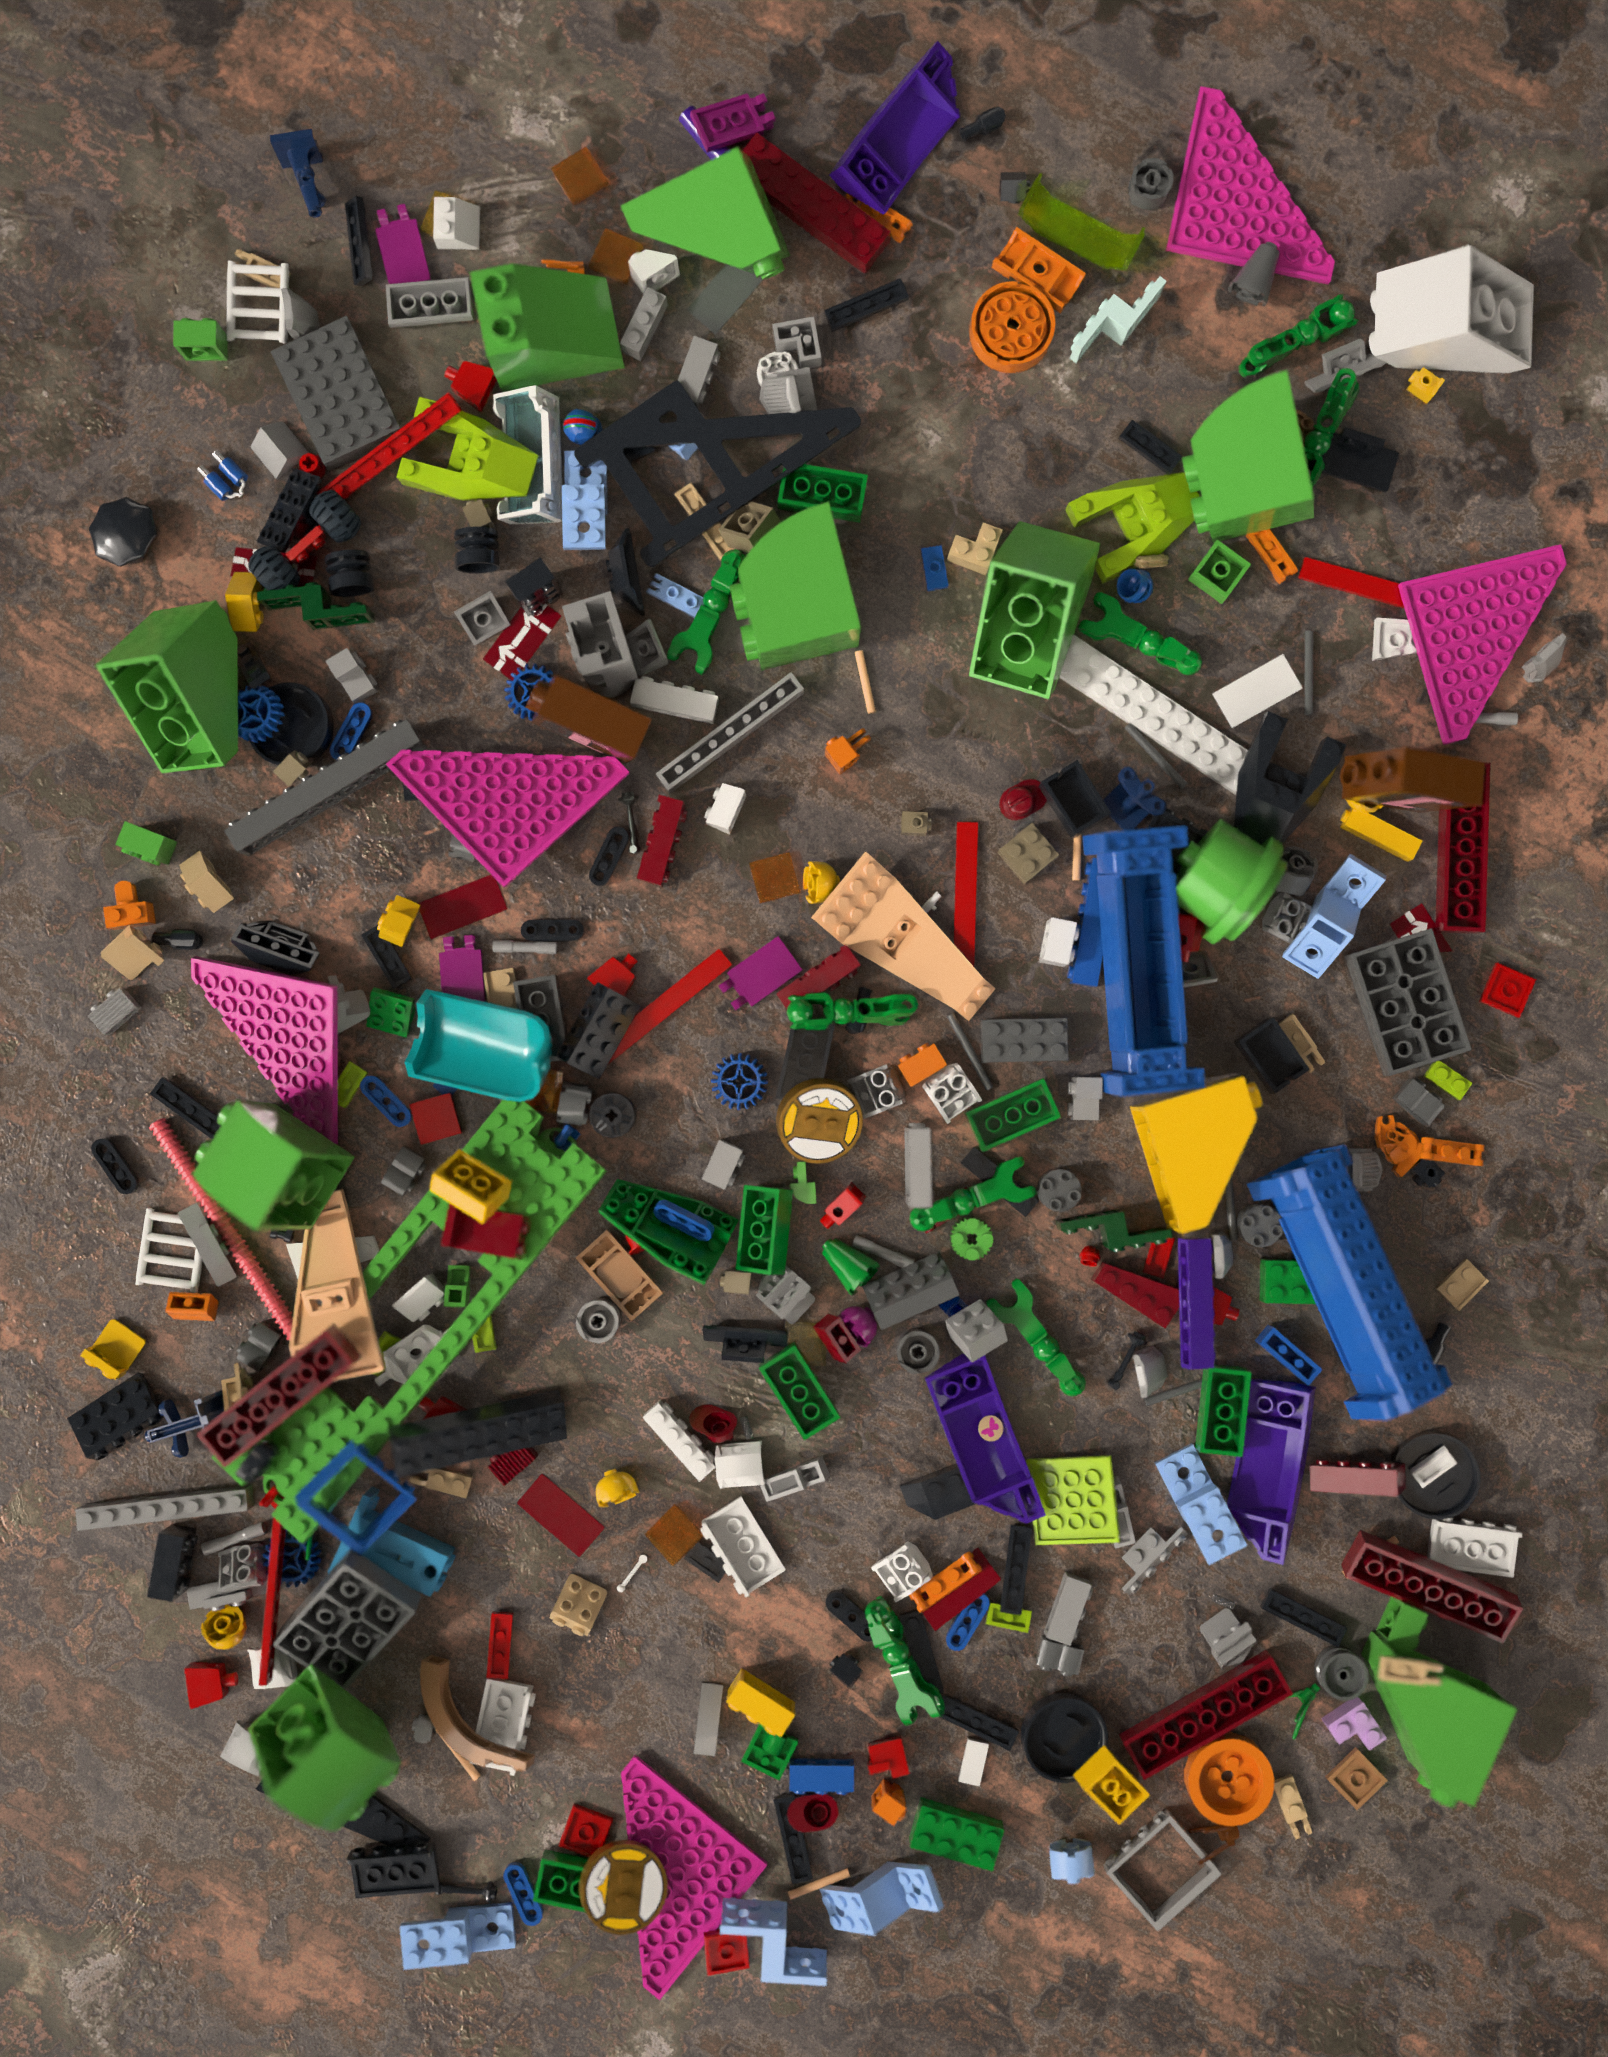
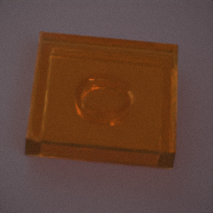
[551,147,609,206]
[588,228,644,285]
[749,852,800,904]
[644,1504,703,1566]

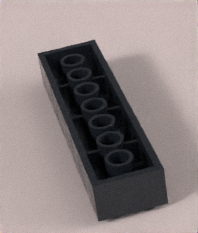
[388,1389,567,1478]

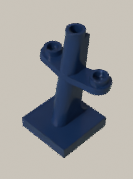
[270,129,326,218]
[1103,767,1166,831]
[145,1390,225,1458]

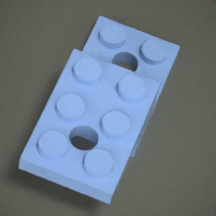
[562,451,608,550]
[1154,1443,1247,1565]
[400,1902,516,1970]

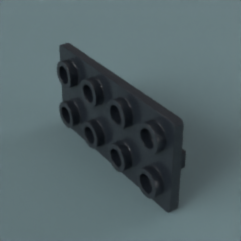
[1307,427,1399,492]
[257,468,322,553]

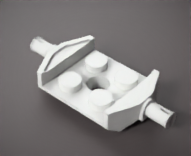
[375,1325,449,1386]

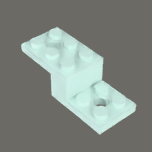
[1070,276,1166,363]

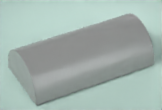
[386,277,475,328]

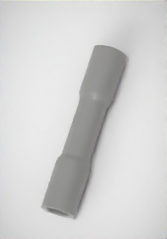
[1475,712,1518,725]
[493,940,557,954]
[852,1235,915,1268]
[201,1522,267,1556]

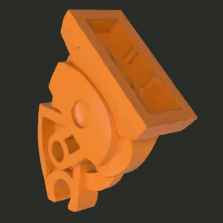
[1374,1115,1423,1177]

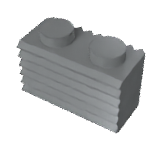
[88,988,142,1035]

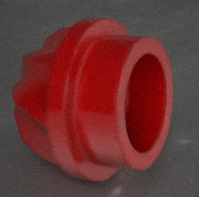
[1079,1245,1101,1267]

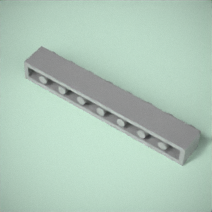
[656,672,804,794]
[75,1485,254,1531]

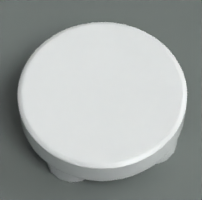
[757,352,798,386]

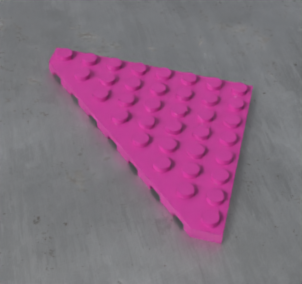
[1165,86,1335,285]
[1398,544,1567,745]
[386,750,629,888]
[191,956,338,1145]
[621,1754,767,2000]

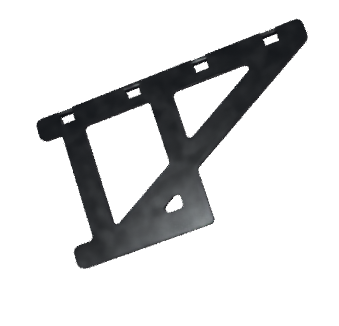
[574,381,861,567]

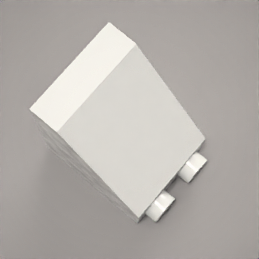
[1369,246,1534,373]

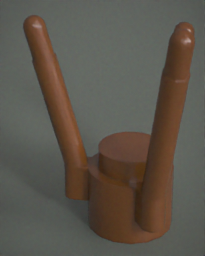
[1188,1825,1240,1866]

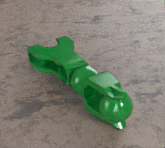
[1238,294,1359,379]
[1303,368,1360,490]
[667,549,746,675]
[1078,592,1202,676]
[787,993,918,1030]
[909,1157,1037,1232]
[986,1278,1086,1397]
[865,1596,945,1726]

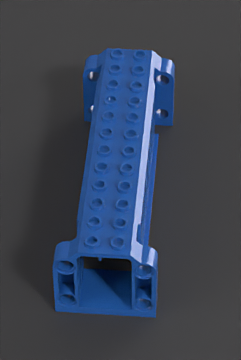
[1083,826,1205,1096]
[1246,1144,1453,1420]

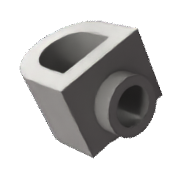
[412,1714,435,1743]

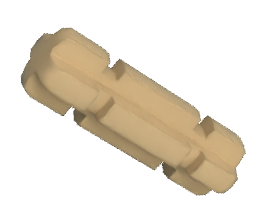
[1135,554,1169,569]

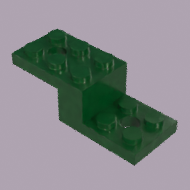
[257,582,375,630]
[1056,1209,1172,1252]

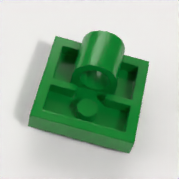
[366,987,416,1038]
[741,1723,798,1781]

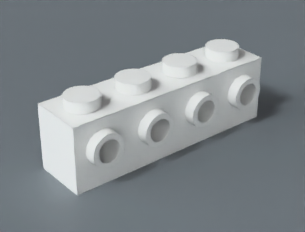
[630,676,719,724]
[643,1400,716,1482]

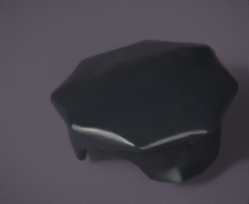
[89,497,157,567]

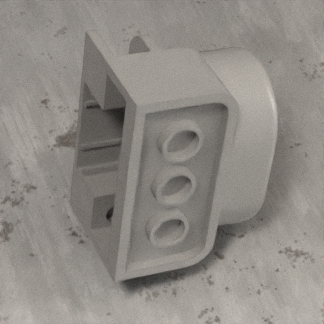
[562,591,638,697]

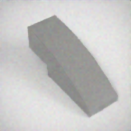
[760,1456,830,1502]
[1113,1476,1136,1549]
[694,1682,723,1756]

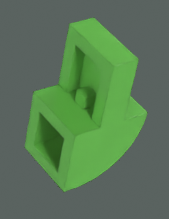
[790,1161,816,1204]
[444,1265,471,1308]

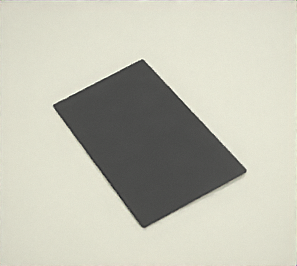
[687,264,763,334]

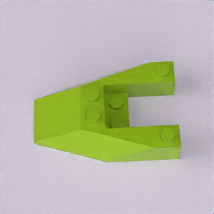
[396,397,539,501]
[1065,472,1200,584]

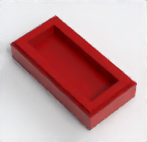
[1142,1237,1175,1279]

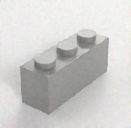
[620,287,668,361]
[678,336,721,408]
[1044,1572,1093,1646]

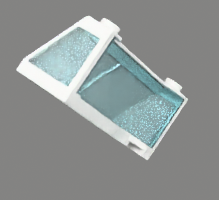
[493,385,562,524]

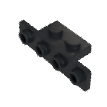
[702,1325,788,1363]

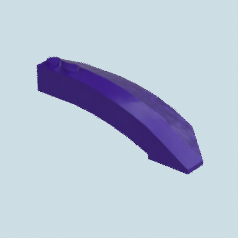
[829,41,960,214]
[925,1354,1046,1524]
[1227,1379,1316,1565]

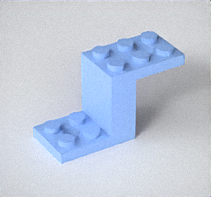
[1282,854,1387,979]
[820,1862,944,1935]
[720,1898,827,1986]

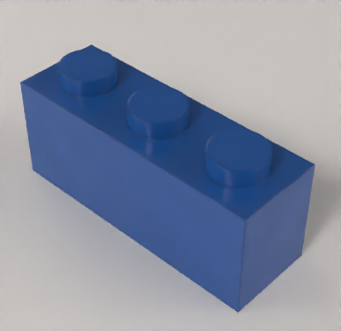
[1254,1325,1323,1386]
[789,1758,854,1795]

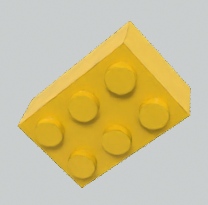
[430,1149,512,1223]
[726,1668,795,1737]
[1073,1746,1150,1825]

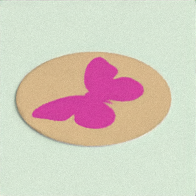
[978,1415,1003,1441]

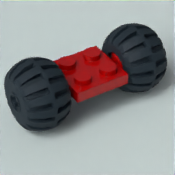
[248,490,361,590]

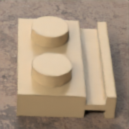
[483,968,517,1009]
[1435,1259,1489,1311]

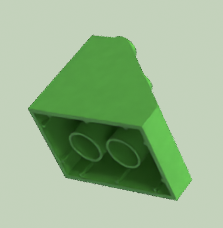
[621,147,790,280]
[470,264,625,392]
[969,521,1100,699]
[95,600,238,773]
[1361,1631,1517,1808]

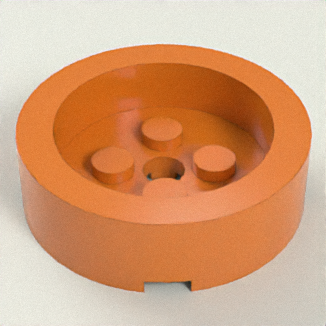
[969,281,1056,373]
[1184,1731,1274,1826]

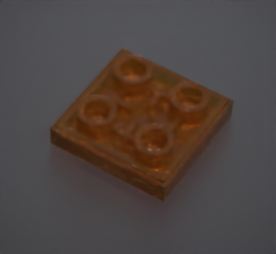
[526,1069,563,1114]

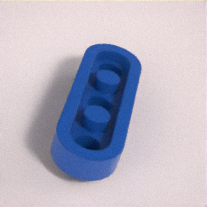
[330,703,373,761]
[360,1076,412,1127]
[654,1200,714,1241]
[946,1593,989,1651]
[504,1862,543,1926]

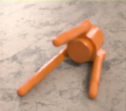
[541,259,584,274]

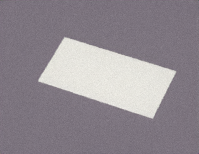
[1213,654,1302,728]

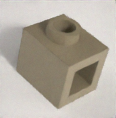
[462,499,495,528]
[273,750,311,786]
[901,811,931,836]
[720,1269,751,1295]

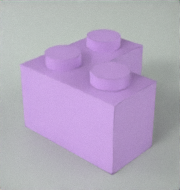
[1321,1697,1387,1750]

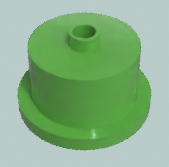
[1175,819,1287,944]

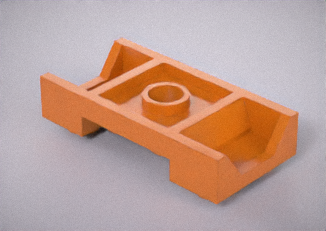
[992,227,1086,314]

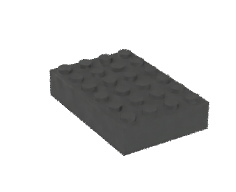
[270,316,401,472]
[1344,928,1472,1076]
[272,1548,422,1689]

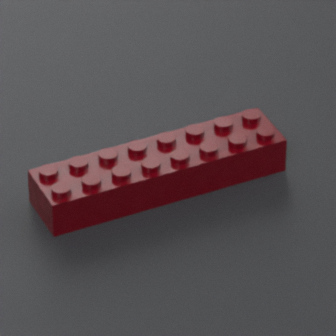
[743,132,891,274]
[1435,762,1491,934]
[197,1323,362,1468]
[1341,1530,1523,1643]
[1119,1650,1293,1780]

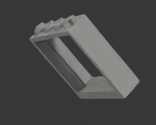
[904,1123,932,1208]
[1103,1808,1222,1931]

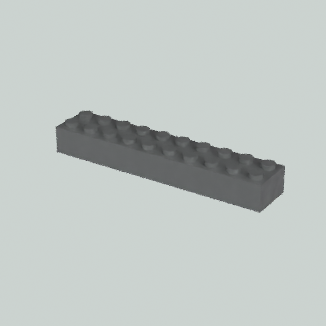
[224,719,427,857]

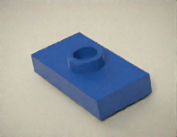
[921,545,949,591]

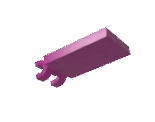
[690,93,776,152]
[375,204,431,284]
[439,935,486,1002]
[719,936,803,1010]

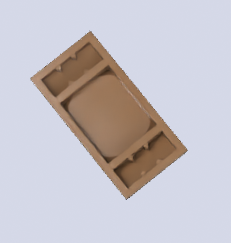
[576,1229,663,1321]

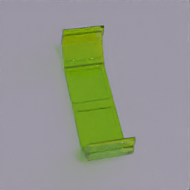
[1018,173,1146,271]

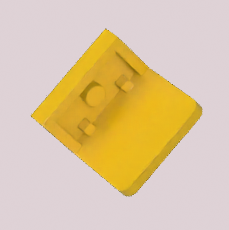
[80,1319,146,1380]

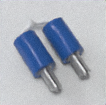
[197,451,248,501]

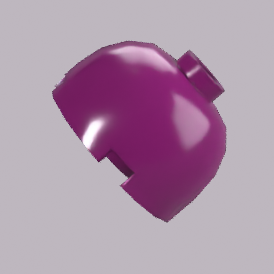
[838,1306,878,1347]

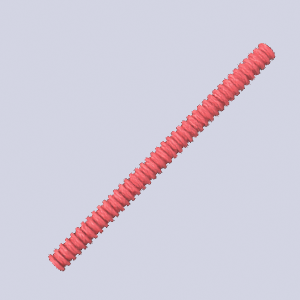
[149,1118,293,1341]

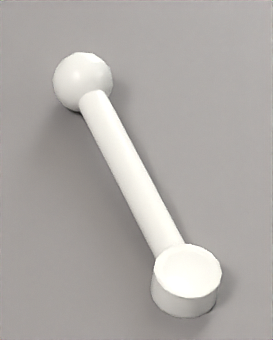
[617,1554,647,1592]

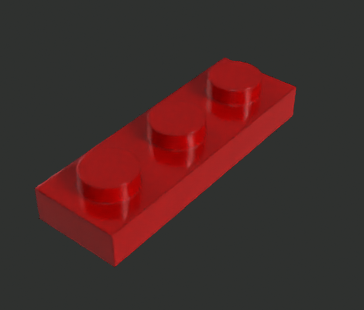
[486,1611,514,1679]

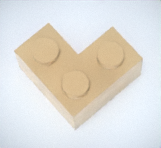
[947,523,1003,575]
[179,850,234,913]

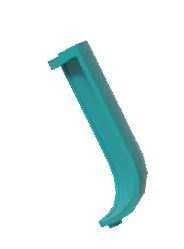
[405,989,551,1102]

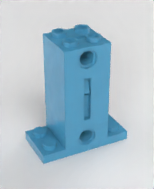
[327,1486,456,1597]

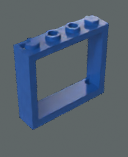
[295,1440,417,1556]

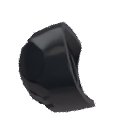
[235,1440,280,1482]

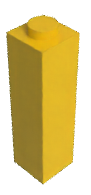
[1340,808,1422,862]

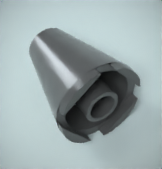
[1228,242,1280,306]

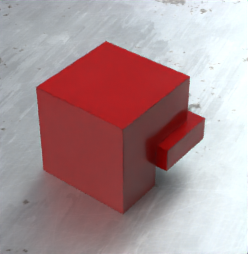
[868,1735,909,1778]

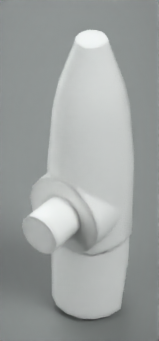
[922,892,941,913]

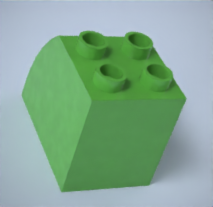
[1182,370,1314,543]
[729,502,861,671]
[193,1099,355,1230]
[248,1663,401,1831]

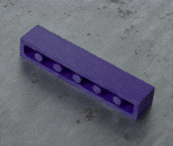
[1178,1237,1216,1370]

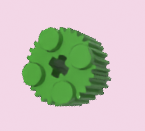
[949,1216,993,1260]

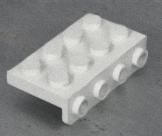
[700,1496,786,1597]
[1427,1517,1522,1577]
[470,1678,536,1776]

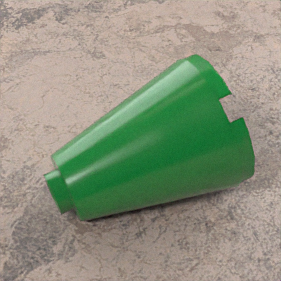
[822,1238,881,1296]

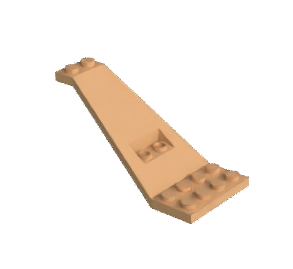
[811,852,995,1021]
[289,1189,385,1381]

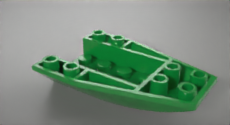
[598,1179,739,1285]

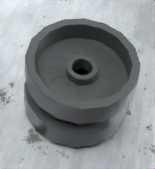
[1314,1645,1368,1700]

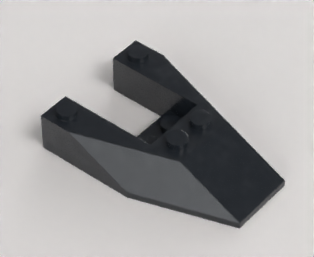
[1233,711,1347,845]

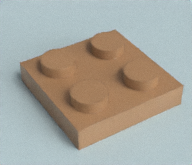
[1325,1747,1388,1810]

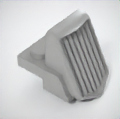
[759,367,817,414]
[328,975,370,1034]
[1346,1148,1383,1191]
[756,1266,815,1324]
[1200,1608,1257,1669]

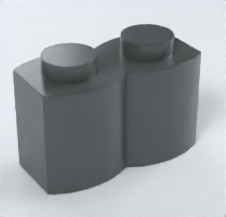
[1392,1078,1445,1126]
[381,1146,427,1196]
[236,1321,284,1372]
[1035,1635,1084,1677]

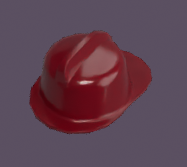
[999,779,1047,820]
[689,1404,737,1443]
[787,1794,839,1833]

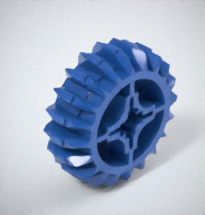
[504,664,554,721]
[238,686,285,743]
[711,1053,768,1110]
[263,1529,322,1588]

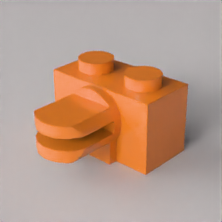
[825,728,872,775]
[103,881,156,930]

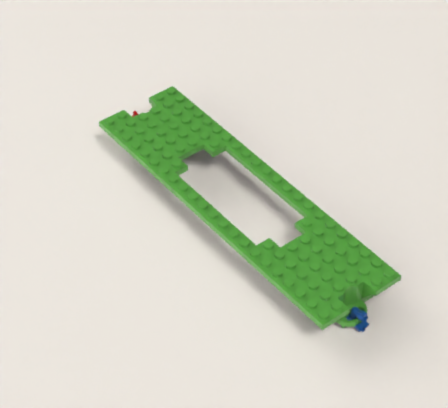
[212,1100,607,1543]

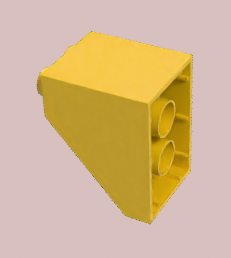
[1130,1077,1262,1233]

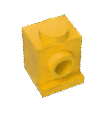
[1406,367,1445,404]

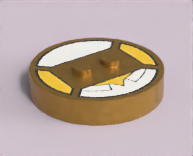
[776,1078,863,1164]
[579,1840,667,1935]

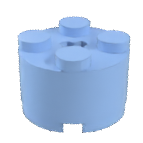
[1049,1838,1095,1884]

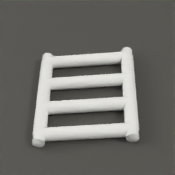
[226,261,289,344]
[135,1208,209,1293]

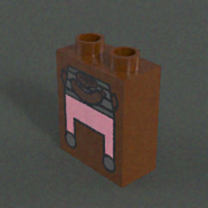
[525,675,651,765]
[1340,747,1485,813]

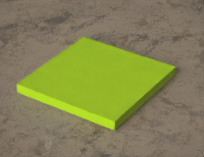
[1026,1455,1121,1545]

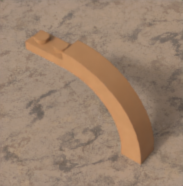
[420,1655,535,1771]

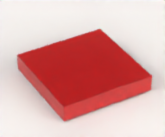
[1479,963,1537,1018]
[409,1093,462,1145]
[558,1803,613,1858]
[703,1929,750,1976]

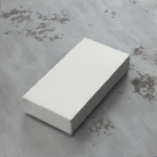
[1409,1446,1457,1488]
[958,1738,989,1786]

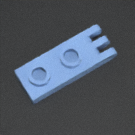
[646,573,703,618]

